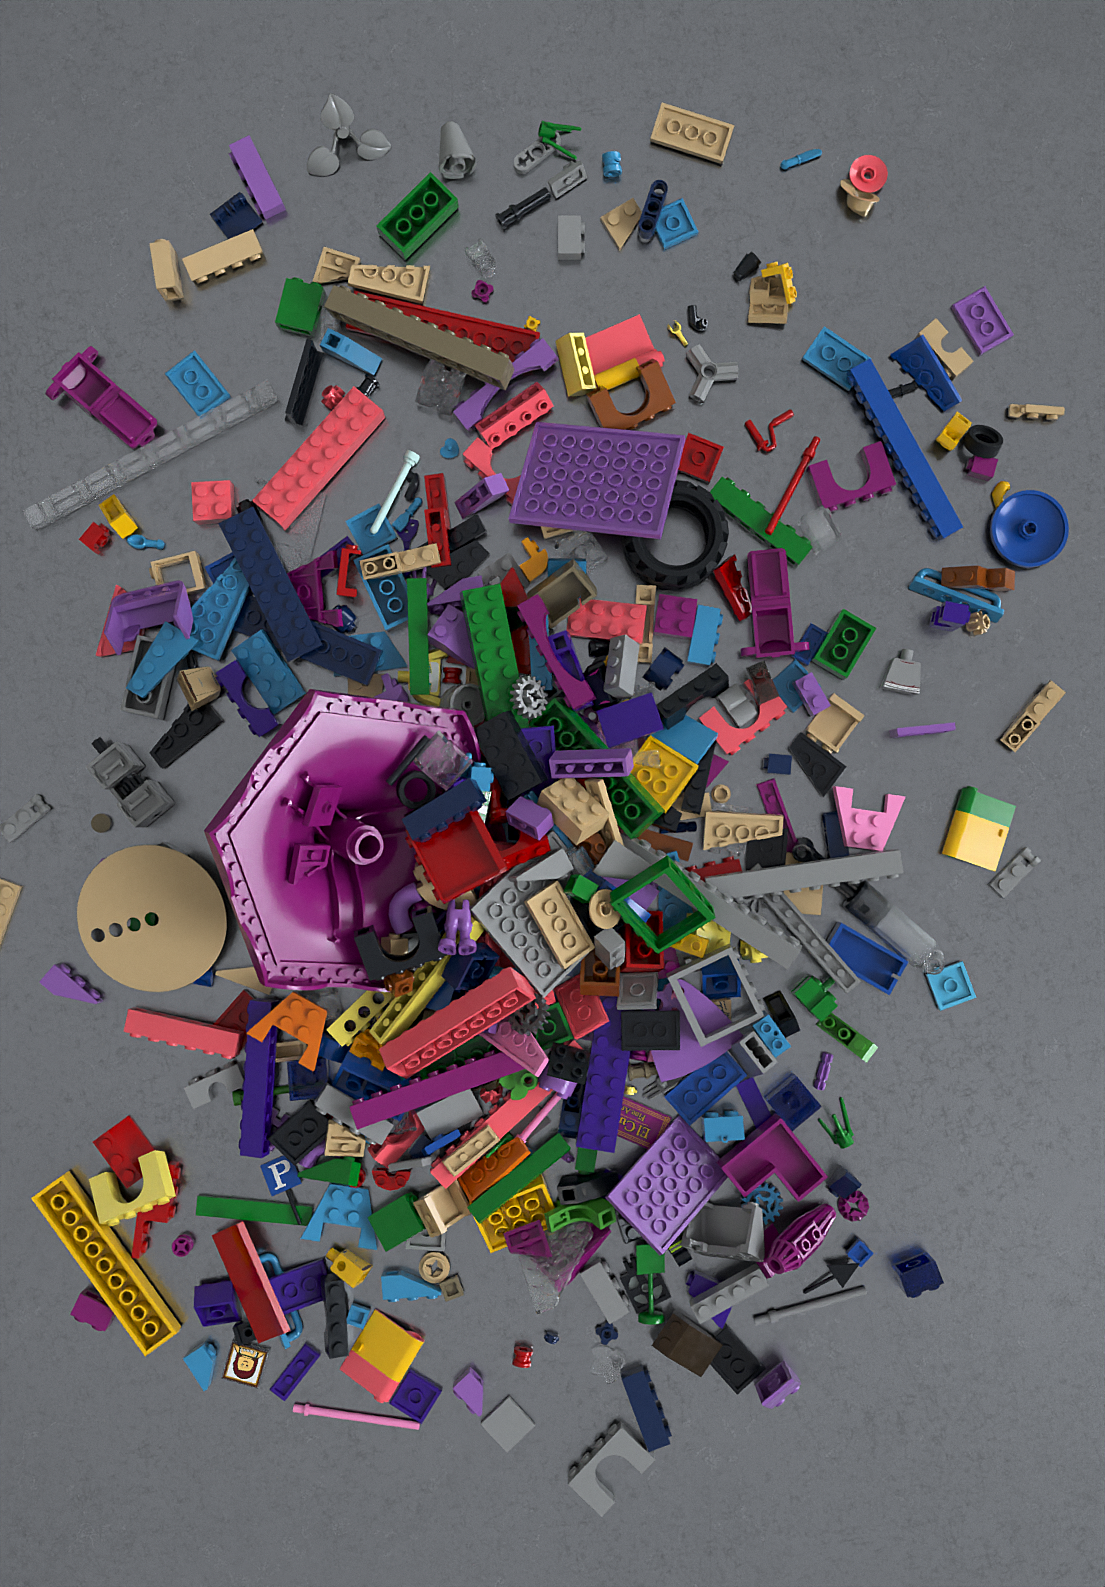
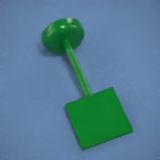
[636,1244,665,1325]

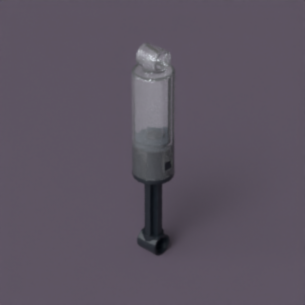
[792,837,945,975]

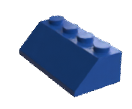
[332,1049,412,1121]

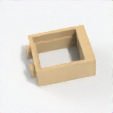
[149,551,208,596]

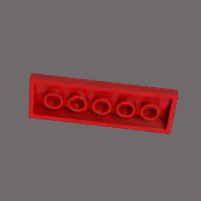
[212,1221,291,1344]

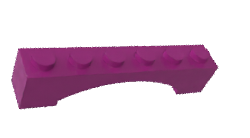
[517,594,596,710]

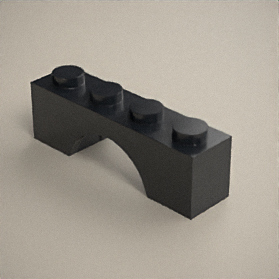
[656,663,729,730]
[320,1273,349,1359]

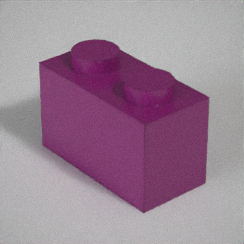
[70,1289,115,1331]

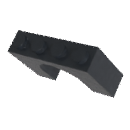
[354,906,447,981]

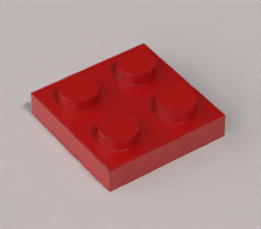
[678,433,724,483]

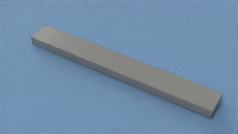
[751,864,861,994]

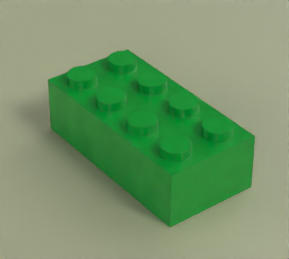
[376,172,459,260]

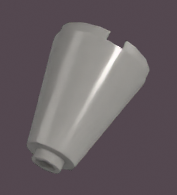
[438,121,477,179]

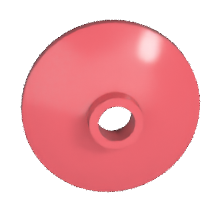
[849,155,888,193]

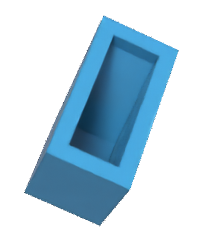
[183,1341,217,1391]

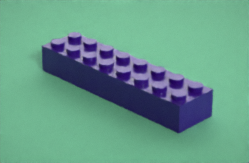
[575,996,637,1153]

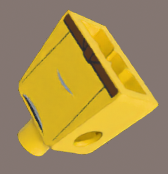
[325,1247,373,1288]

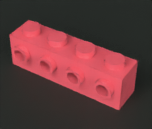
[474,382,554,449]

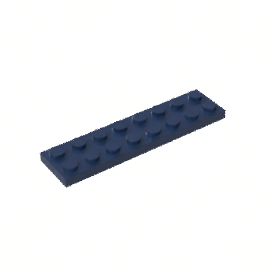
[218,507,323,663]
[232,594,383,686]

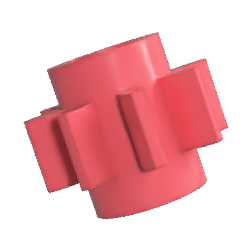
[321,385,345,409]
[480,1084,503,1105]

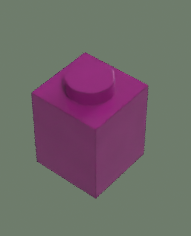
[966,455,998,481]

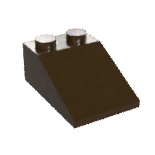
[651,1310,723,1377]

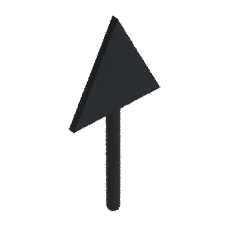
[803,1263,860,1294]

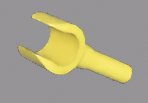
[667,320,688,347]

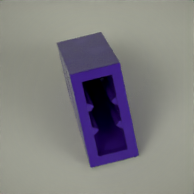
[685,1269,732,1329]

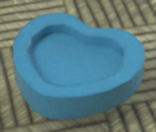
[440,438,459,459]

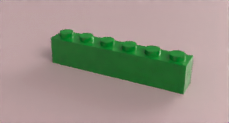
[710,476,813,568]

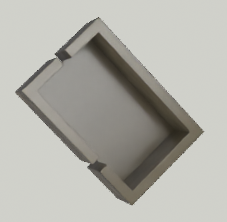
[527,559,597,628]

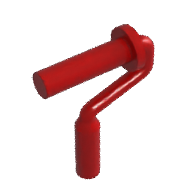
[745,409,794,452]

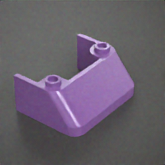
[104,580,193,655]

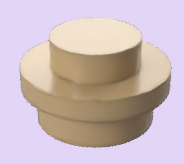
[711,784,731,804]

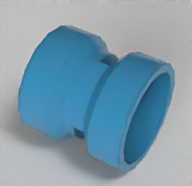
[602,151,622,177]

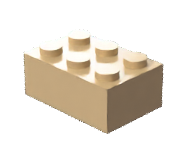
[537,778,610,845]

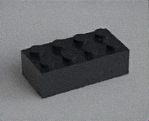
[474,710,548,800]

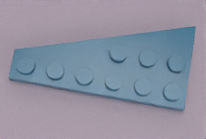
[180,558,250,661]

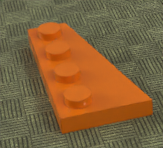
[457,1137,531,1203]

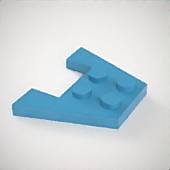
[301,1183,377,1250]

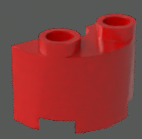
[372,1166,412,1191]

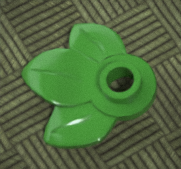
[499,1069,538,1100]

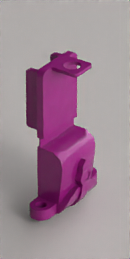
[45,346,158,449]
[740,548,809,658]

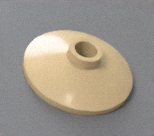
[589,889,621,929]

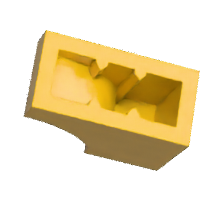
[99,494,138,539]

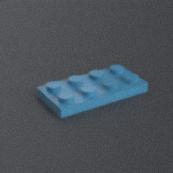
[231,629,306,714]

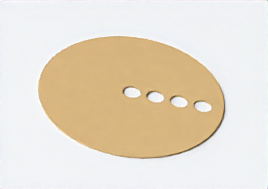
[77,845,227,992]

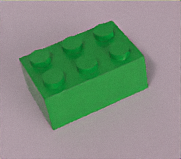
[811,609,876,680]

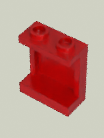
[336,544,361,597]

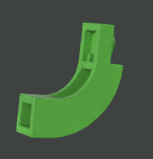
[544,1197,616,1233]

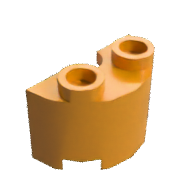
[349,1029,385,1071]

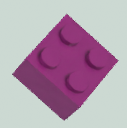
[653,594,698,640]

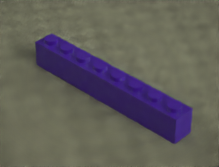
[238,998,279,1158]

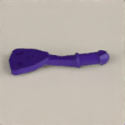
[396,519,419,578]

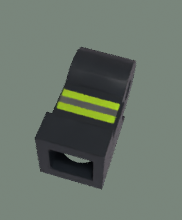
[668,1235,693,1267]

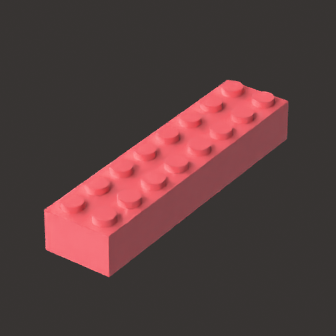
[252,386,385,530]
[379,967,536,1079]

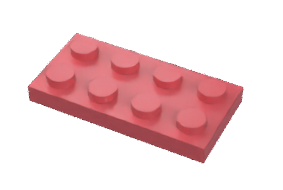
[566,598,647,644]

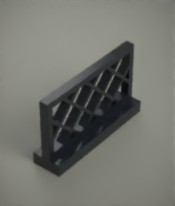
[285,339,325,427]

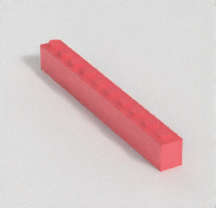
[430,1038,584,1189]

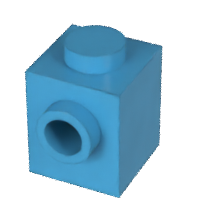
[467,762,494,792]

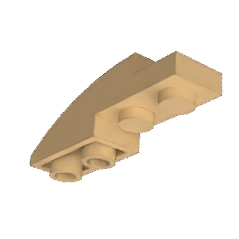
[360,543,441,580]
[1000,680,1066,752]

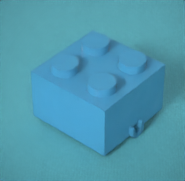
[701,1110,745,1143]

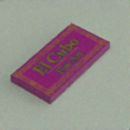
[617,1096,672,1149]

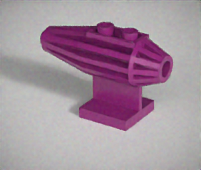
[756,1203,836,1279]

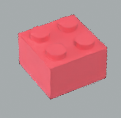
[191,480,235,525]

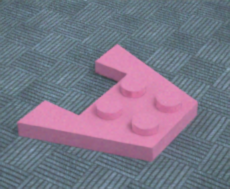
[832,786,905,851]

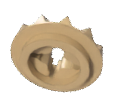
[419,1252,450,1283]

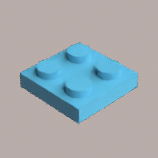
[925,961,976,1011]

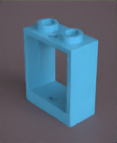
[750,1010,791,1058]

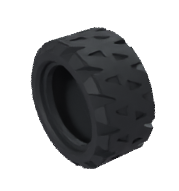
[622,480,729,591]

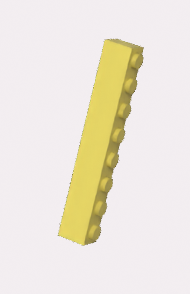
[369,914,485,1045]

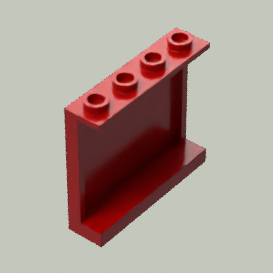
[405,810,508,904]

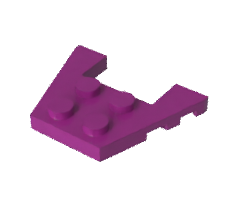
[287,551,343,627]

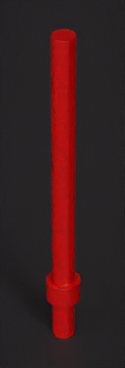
[765,436,820,535]

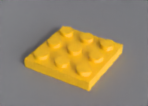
[631,735,698,814]

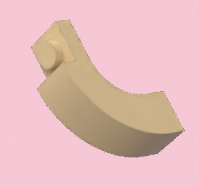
[413,862,477,910]

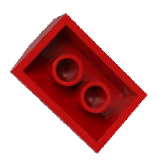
[93,1115,155,1189]

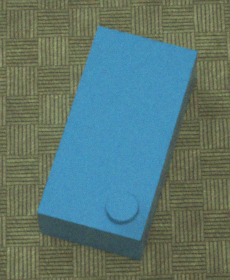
[353,544,408,631]

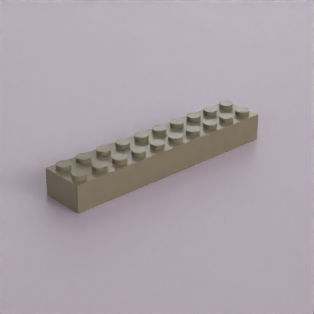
[324,285,515,391]

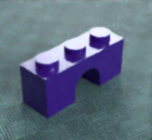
[930,601,971,632]

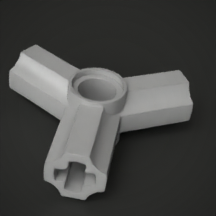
[686,344,738,403]

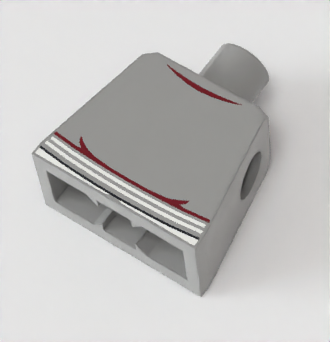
[880,649,921,695]

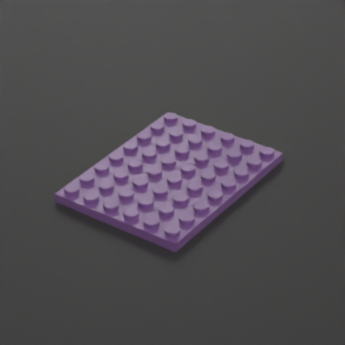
[508,422,685,539]

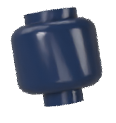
[331,604,356,633]

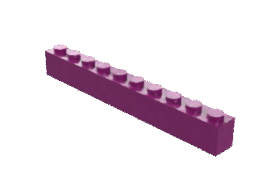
[349,1039,537,1130]

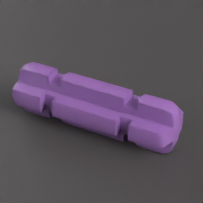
[814,1052,833,1090]

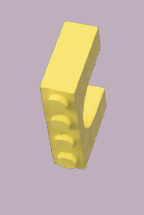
[89,1150,176,1226]

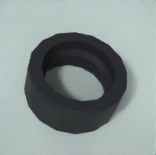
[964,425,1003,459]
[396,770,436,810]

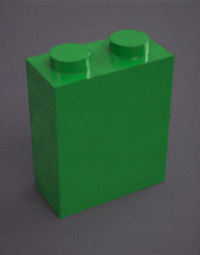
[275,277,326,337]
[367,1192,426,1252]

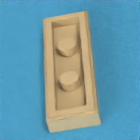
[442,1124,500,1177]

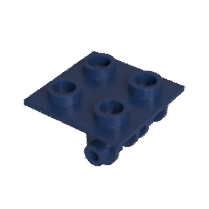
[210,192,263,239]

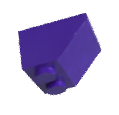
[194,1280,241,1327]

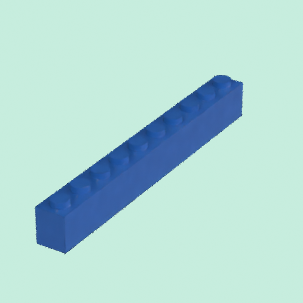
[846,359,963,540]

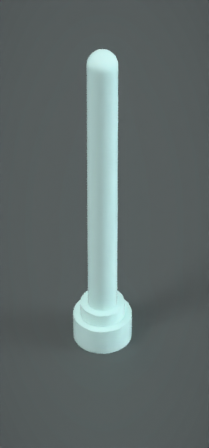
[370,450,420,534]

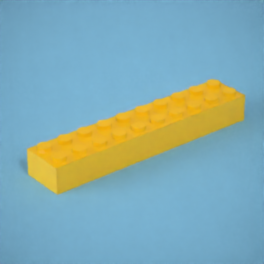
[31,1171,182,1356]

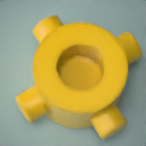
[524,316,540,331]

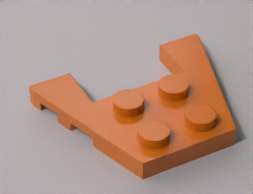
[247,991,328,1072]

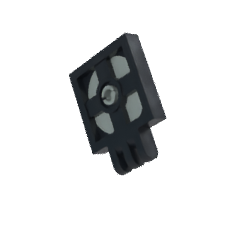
[620,1257,671,1314]

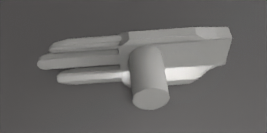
[642,1077,683,1100]

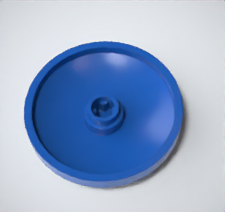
[990,490,1069,568]

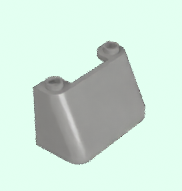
[592,839,652,880]
[681,1200,765,1262]

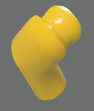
[992,481,1010,508]

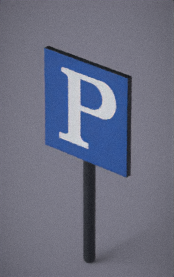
[260,1156,302,1225]

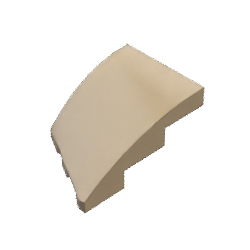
[748,274,789,324]
[783,852,823,915]

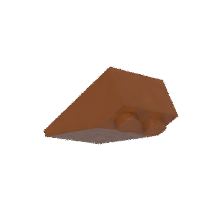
[580,934,622,997]

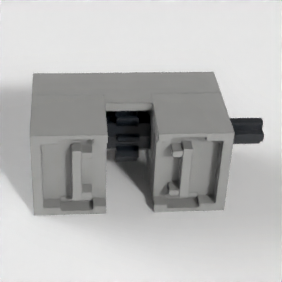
[85,737,175,828]

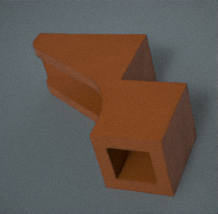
[941,565,1015,591]

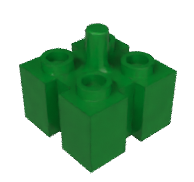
[789,974,838,1022]

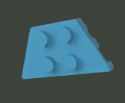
[334,631,407,677]

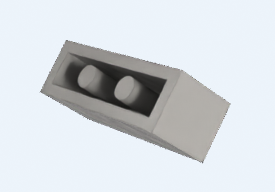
[604,634,640,699]
[580,1258,630,1324]

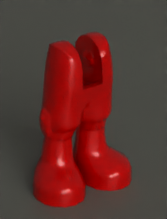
[488,766,508,824]

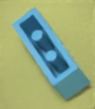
[686,605,723,667]

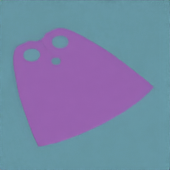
[643,979,743,1082]

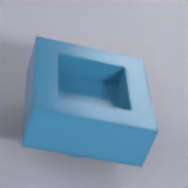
[347,1303,370,1329]

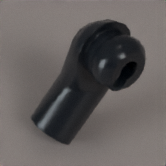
[687,305,708,331]
[404,471,419,500]

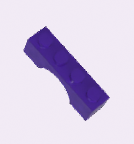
[548,630,594,711]
[215,659,279,737]

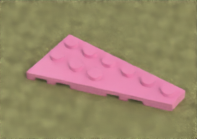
[479,1015,549,1077]

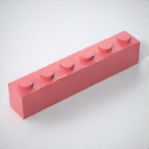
[124,1007,244,1059]

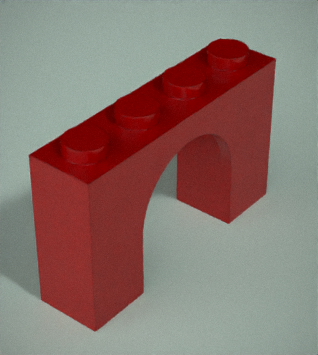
[499,828,551,869]

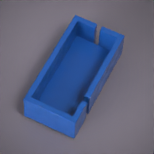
[826,922,909,995]

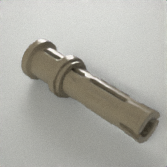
[628,1062,658,1081]

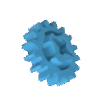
[741,1181,783,1225]

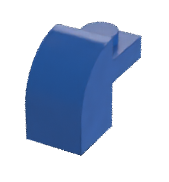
[318,1032,352,1063]

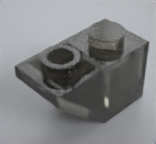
[746,661,779,705]

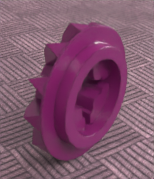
[838,1190,869,1222]

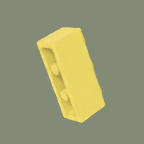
[555,333,597,397]

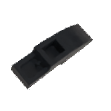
[417,514,487,553]

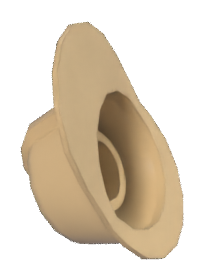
[840,179,880,216]

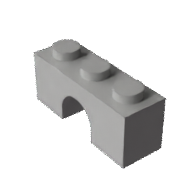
[184,1061,245,1109]

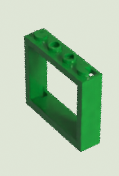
[609,855,716,954]

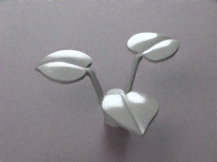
[307,93,391,176]

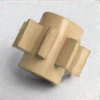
[966,611,990,636]

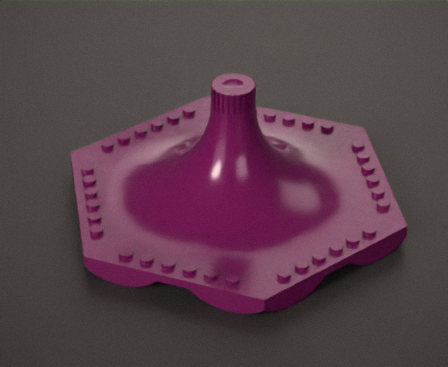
[204,689,507,992]

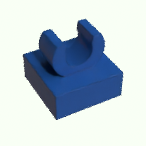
[192,966,213,987]
[845,1238,874,1267]

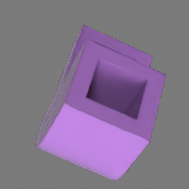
[374,673,408,702]

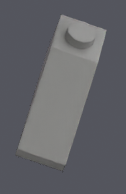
[508,848,574,881]

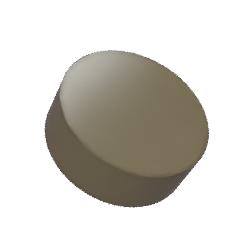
[91,814,112,833]

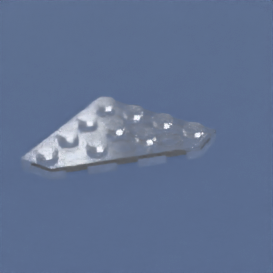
[518,1221,593,1314]

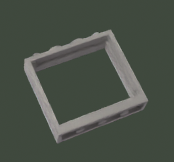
[666,944,765,1047]

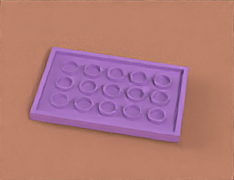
[605,1115,728,1256]

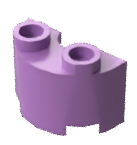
[538,1061,577,1100]

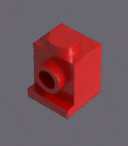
[79,522,110,554]

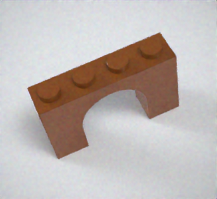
[585,359,676,430]

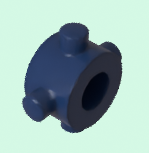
[544,1332,559,1344]

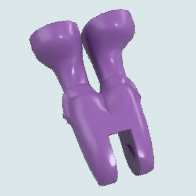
[438,899,477,955]

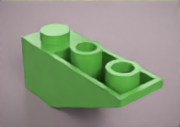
[817,1013,878,1063]

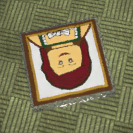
[221,1339,270,1389]

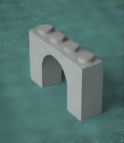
[568,1421,655,1517]

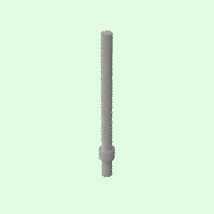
[754,1286,867,1325]

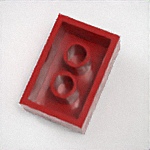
[619,911,664,972]

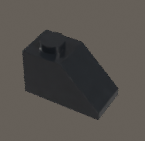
[763,990,800,1038]

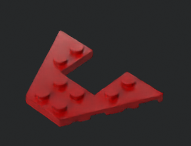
[446,567,531,675]

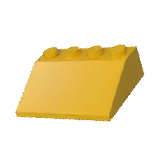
[469,1174,556,1253]

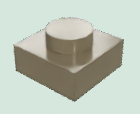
[439,1275,464,1302]

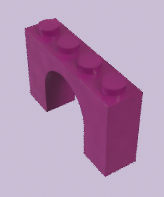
[806,441,896,513]

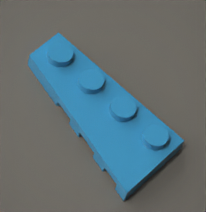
[126,621,200,698]

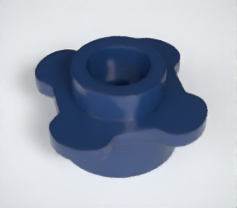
[596,1322,618,1345]

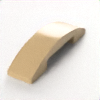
[635,585,656,663]

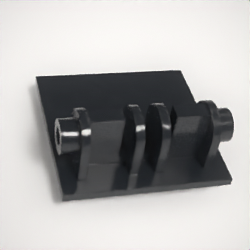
[547,1042,590,1085]

